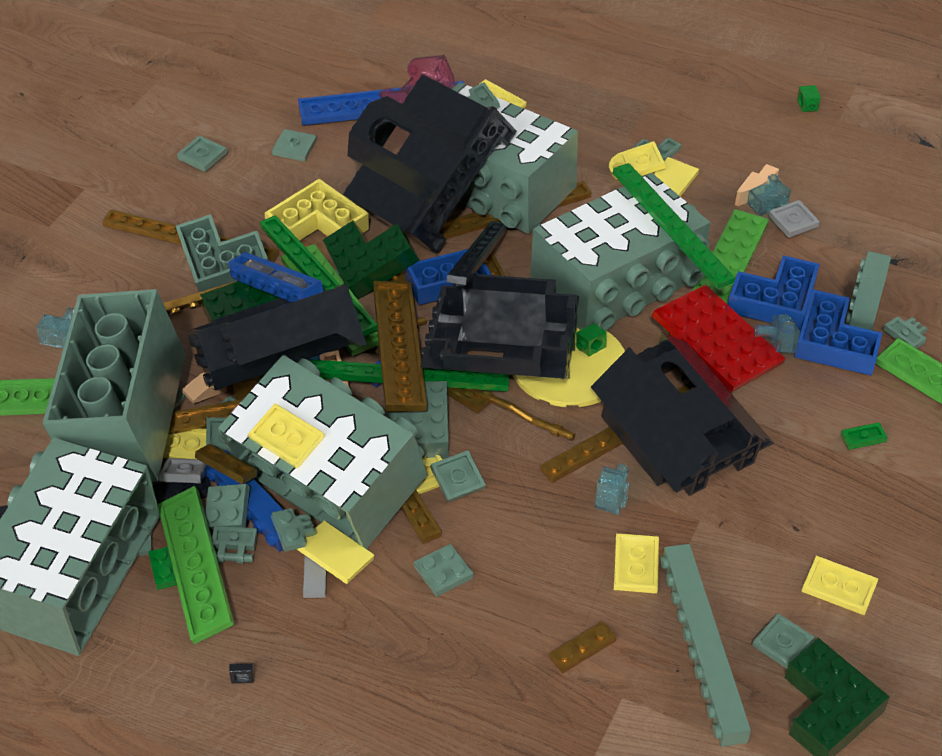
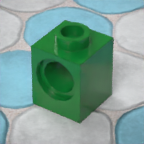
[797,85,821,112]
[576,323,607,356]

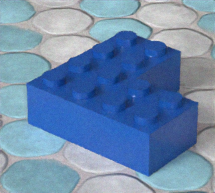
[406,249,491,305]
[728,255,820,330]
[795,289,882,376]

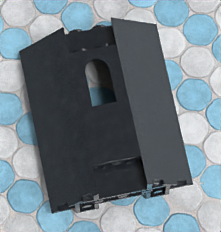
[420,274,579,379]
[591,332,774,496]

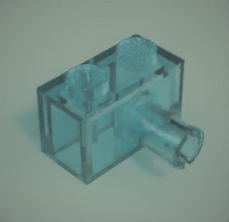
[747,174,791,216]
[36,307,74,348]
[754,314,800,353]
[595,464,630,515]

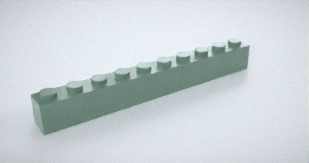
[660,544,751,747]

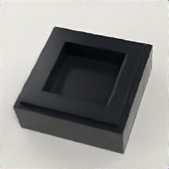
[229,663,254,684]

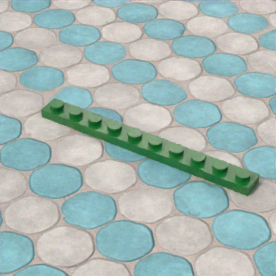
[613,163,735,289]
[260,215,378,336]
[310,359,509,392]

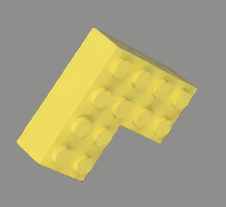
[265,179,369,241]

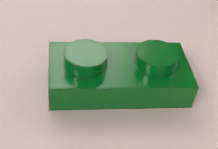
[841,422,888,450]
[148,547,177,590]

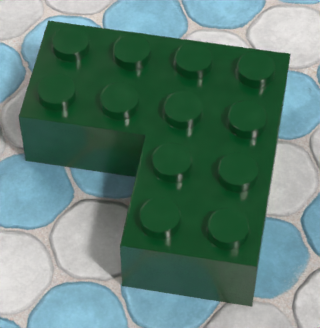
[323,220,420,299]
[200,281,280,321]
[785,638,890,756]

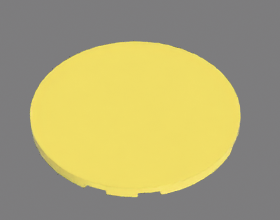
[513,328,625,407]

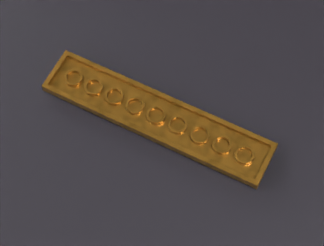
[373,281,427,412]

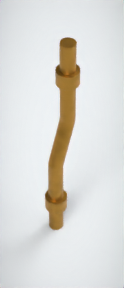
[478,390,576,441]

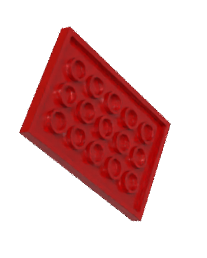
[651,285,786,392]

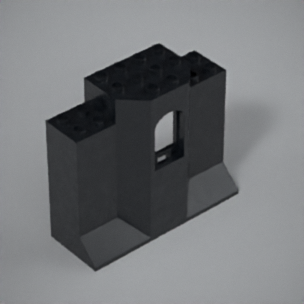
[343,74,517,254]
[188,284,367,390]

